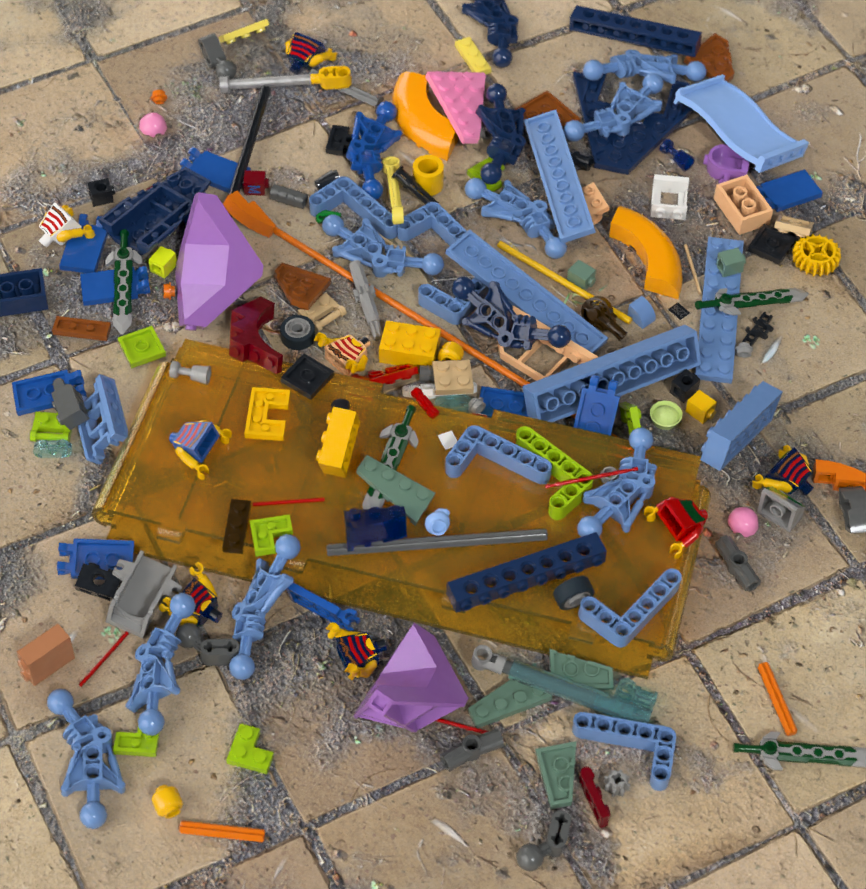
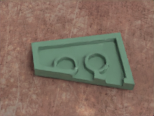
[549,649,614,690]
[535,741,577,809]

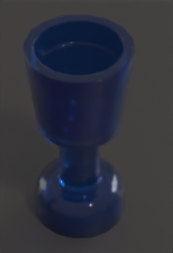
[659,138,695,171]

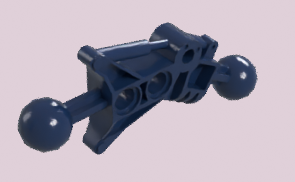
[461,0,519,68]
[476,83,526,184]
[452,276,571,350]

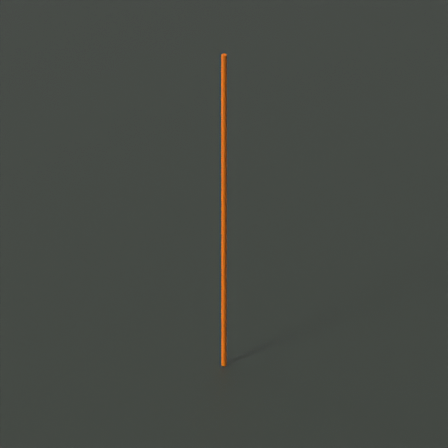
[273,227,648,459]

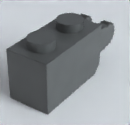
[51,378,90,430]

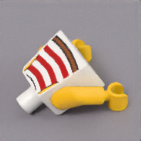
[39,203,95,248]

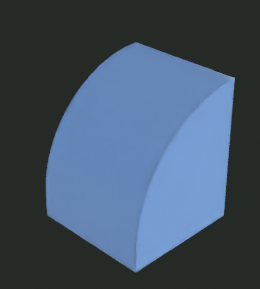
[628,296,656,329]

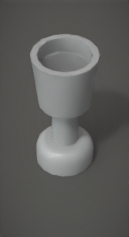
[169,361,211,385]

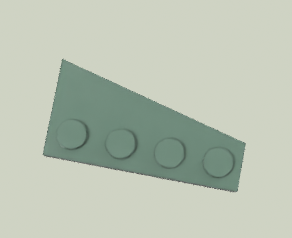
[356,455,435,526]

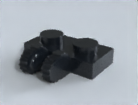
[326,125,361,156]

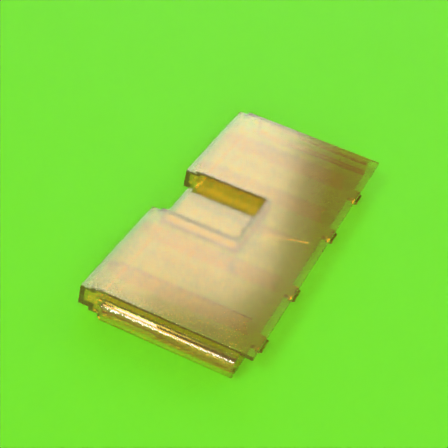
[91,339,711,679]

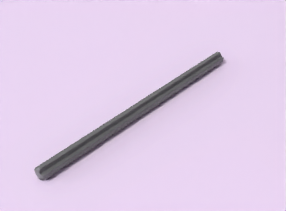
[326,529,548,556]

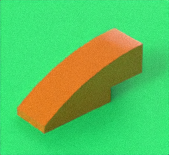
[223,191,276,238]
[813,459,866,491]

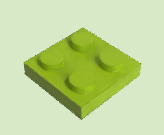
[117,326,166,369]

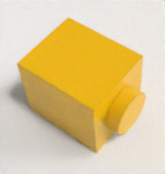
[685,390,717,424]

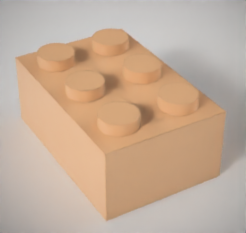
[714,175,773,235]

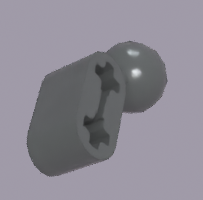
[198,33,237,79]
[175,623,240,666]
[516,811,571,872]

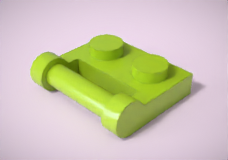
[30,412,72,444]

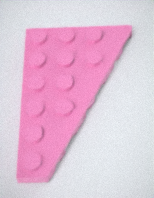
[425,71,486,144]

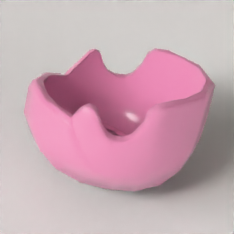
[139,113,167,137]
[728,507,759,537]

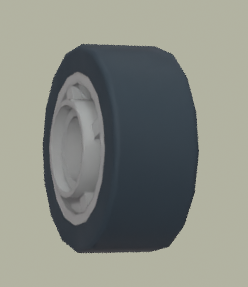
[280,315,315,350]
[553,576,595,610]

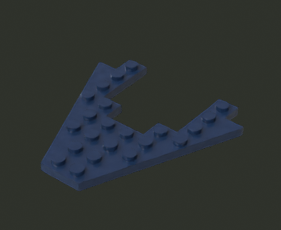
[573,71,694,175]

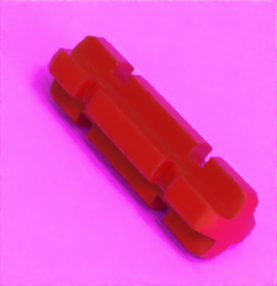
[411,387,439,419]

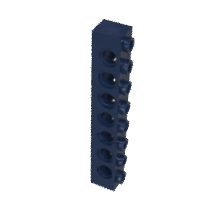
[570,5,702,57]
[446,532,607,613]

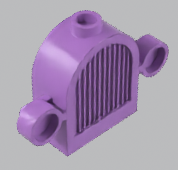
[703,144,750,184]

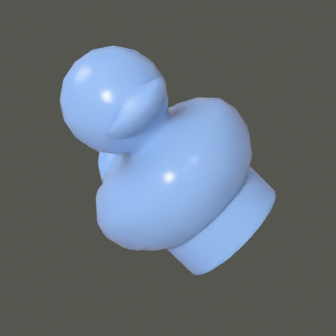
[425,508,450,536]

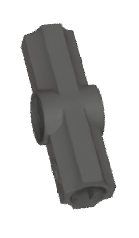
[715,535,761,592]

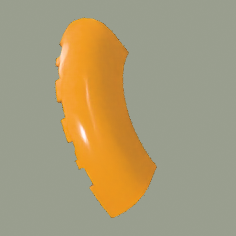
[392,72,459,161]
[609,205,682,299]

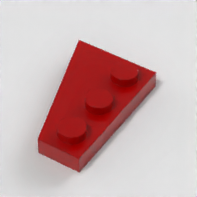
[351,364,419,389]

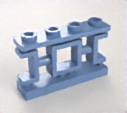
[78,374,130,465]

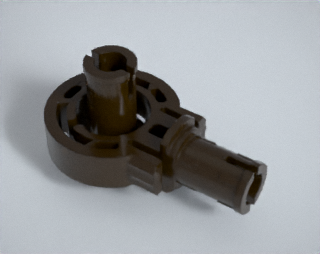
[581,296,628,341]

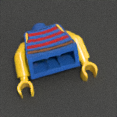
[169,420,232,480]

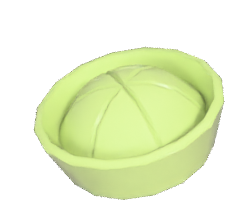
[650,400,683,430]

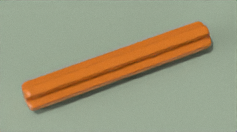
[758,662,797,736]
[179,820,265,842]

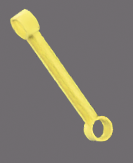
[382,156,404,225]

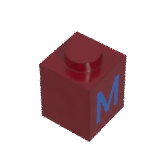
[243,170,269,196]

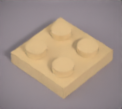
[774,215,814,237]
[432,360,474,395]

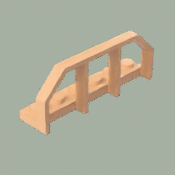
[497,306,598,381]

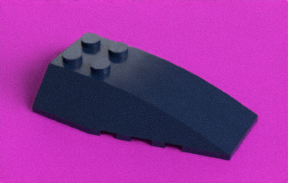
[99,167,211,256]

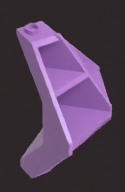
[175,192,263,331]
[353,623,468,732]

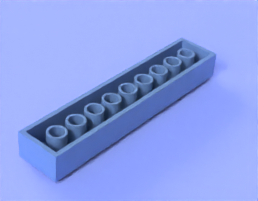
[522,325,701,428]

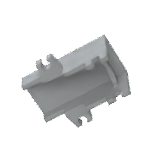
[106,550,182,638]

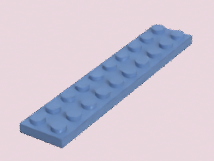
[524,109,596,243]
[445,230,608,354]
[695,237,744,384]

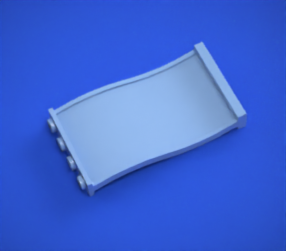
[673,75,809,173]

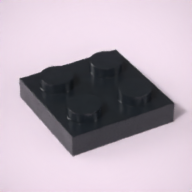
[748,224,796,265]
[280,353,335,400]

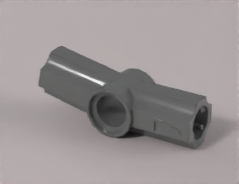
[440,729,504,772]

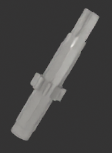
[349,260,383,341]

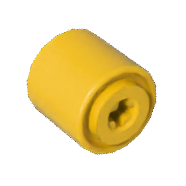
[412,155,444,196]

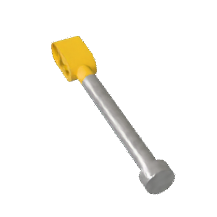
[219,66,352,94]

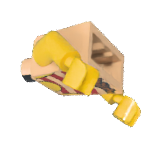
[314,332,370,379]

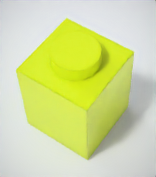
[149,246,177,279]

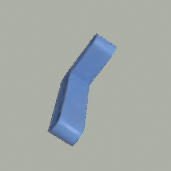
[309,176,397,239]
[397,202,467,246]
[418,277,489,325]
[445,425,552,484]
[578,568,682,648]
[572,712,676,791]

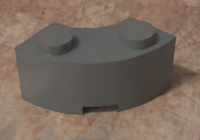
[839,486,866,533]

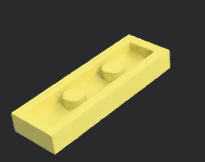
[219,19,269,44]
[455,37,491,74]

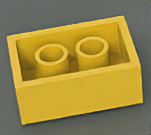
[379,320,441,369]
[316,407,361,478]

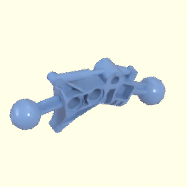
[583,49,707,84]
[563,73,664,142]
[465,178,567,259]
[322,215,444,278]
[577,427,657,537]
[229,534,301,680]
[126,593,195,736]
[47,688,126,829]

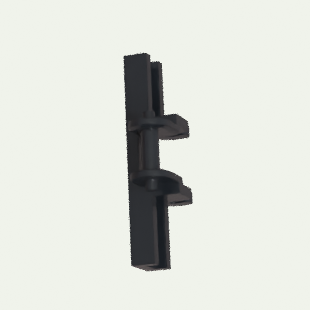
[741,312,774,346]

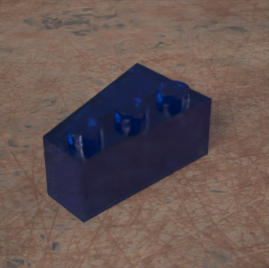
[344,505,407,552]

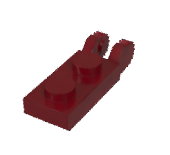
[579,766,611,828]

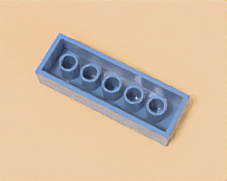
[700,381,783,471]

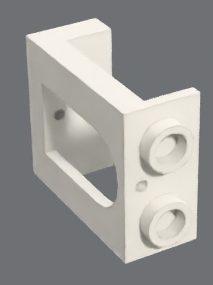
[651,174,689,220]

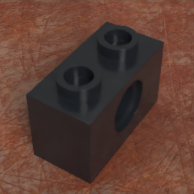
[75,563,122,601]

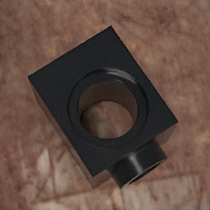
[87,178,116,207]
[670,369,700,403]

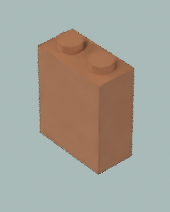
[17,624,75,686]

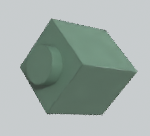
[716,247,746,277]
[567,259,596,291]

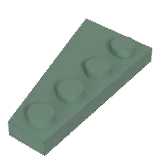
[468,663,553,728]

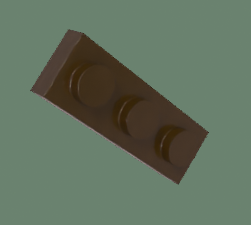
[222,499,251,554]

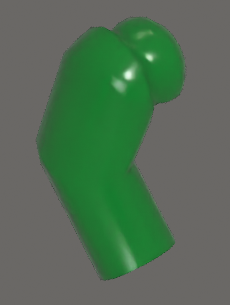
[316,210,341,224]

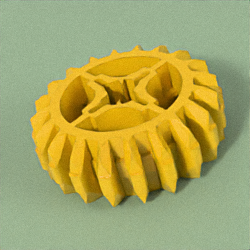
[792,233,841,277]

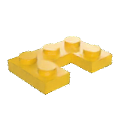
[244,387,291,441]

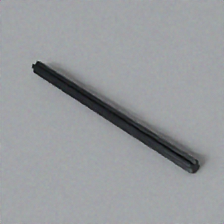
[229,85,270,217]

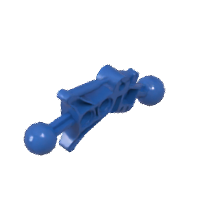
[346,101,402,200]

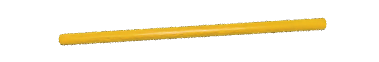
[497,241,633,324]

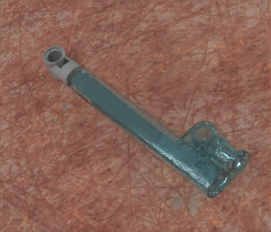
[471,645,658,723]

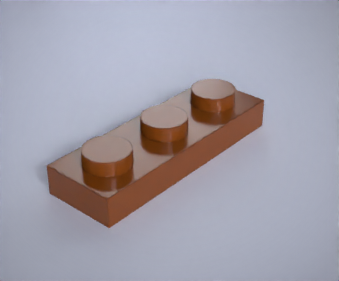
[52,316,111,341]

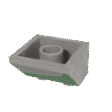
[757,486,805,532]

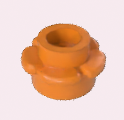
[151,90,168,105]
[163,282,175,300]

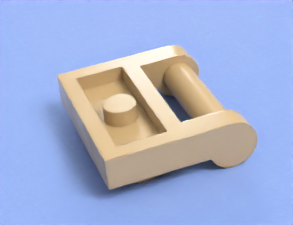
[298,293,347,333]

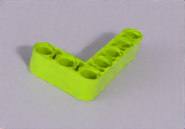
[515,426,593,520]

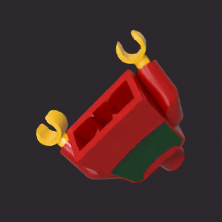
[644,497,708,559]

